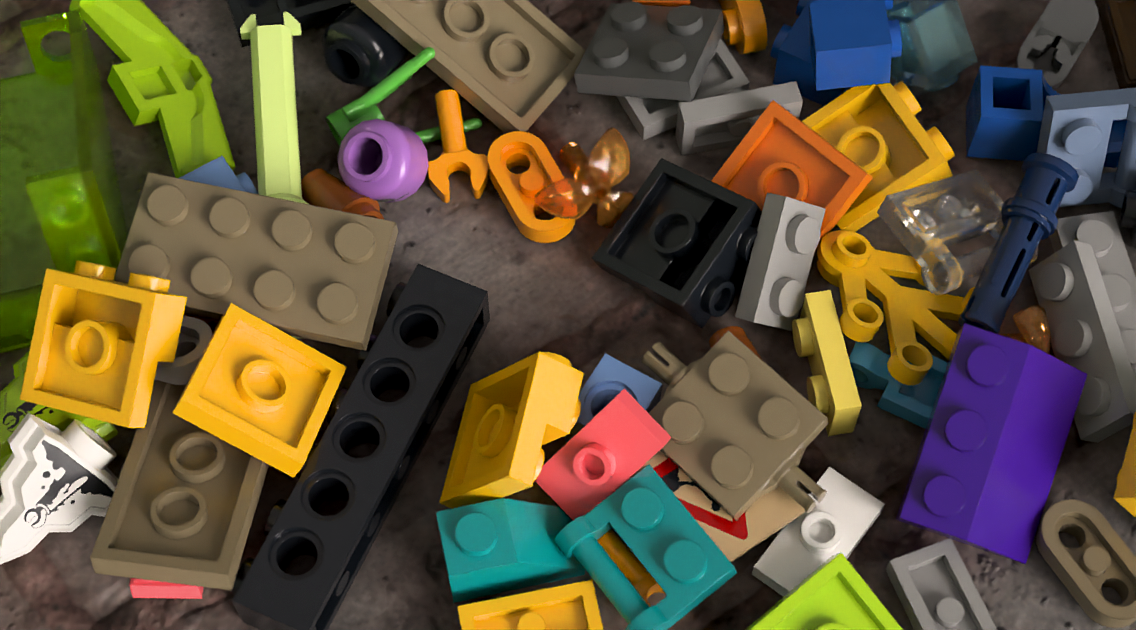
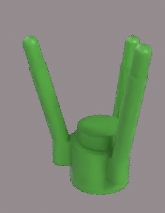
[325,47,482,147]

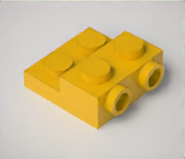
[803,80,955,232]
[20,260,187,428]
[439,351,584,509]

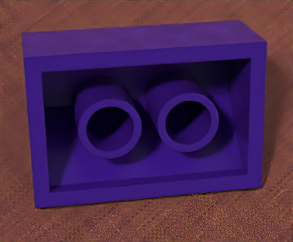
[895,323,1088,564]

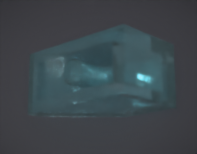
[886,0,978,91]

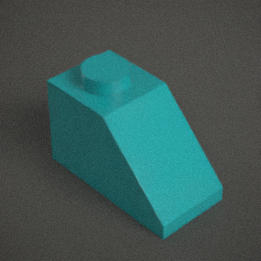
[436,498,585,603]

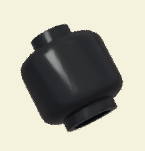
[322,3,409,87]

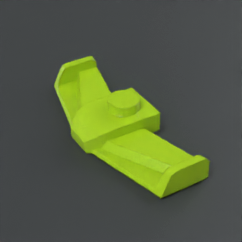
[69,0,236,178]

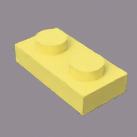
[792,290,862,436]

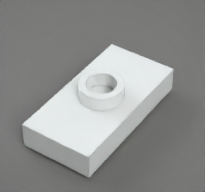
[752,467,885,597]

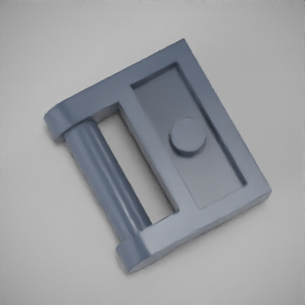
[1037,88,1136,208]

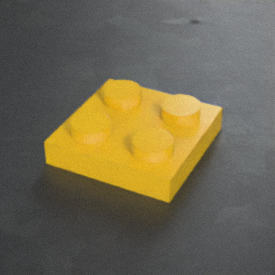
[172,303,347,478]

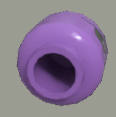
[337,119,429,203]

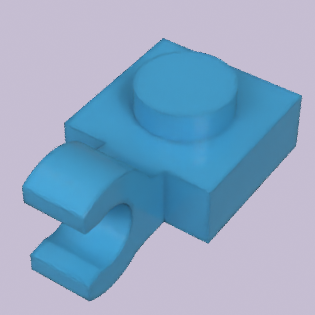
[849,341,948,429]

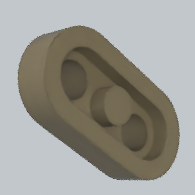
[1035,499,1136,628]

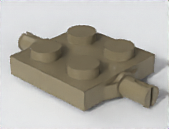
[642,330,828,521]

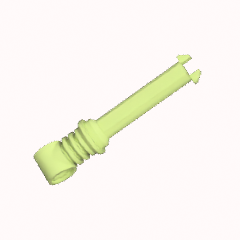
[240,12,309,339]

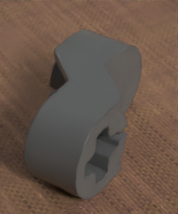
[1014,0,1099,90]

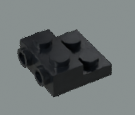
[592,158,762,329]

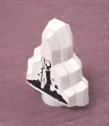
[0,413,118,565]

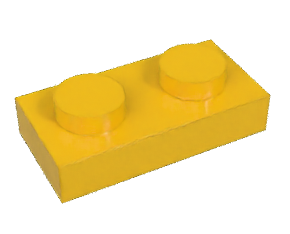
[457,580,604,630]

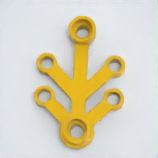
[817,230,975,385]

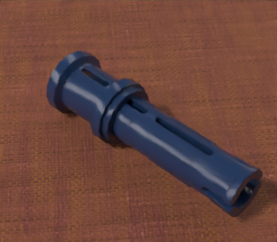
[958,153,1079,334]

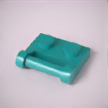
[554,464,737,630]

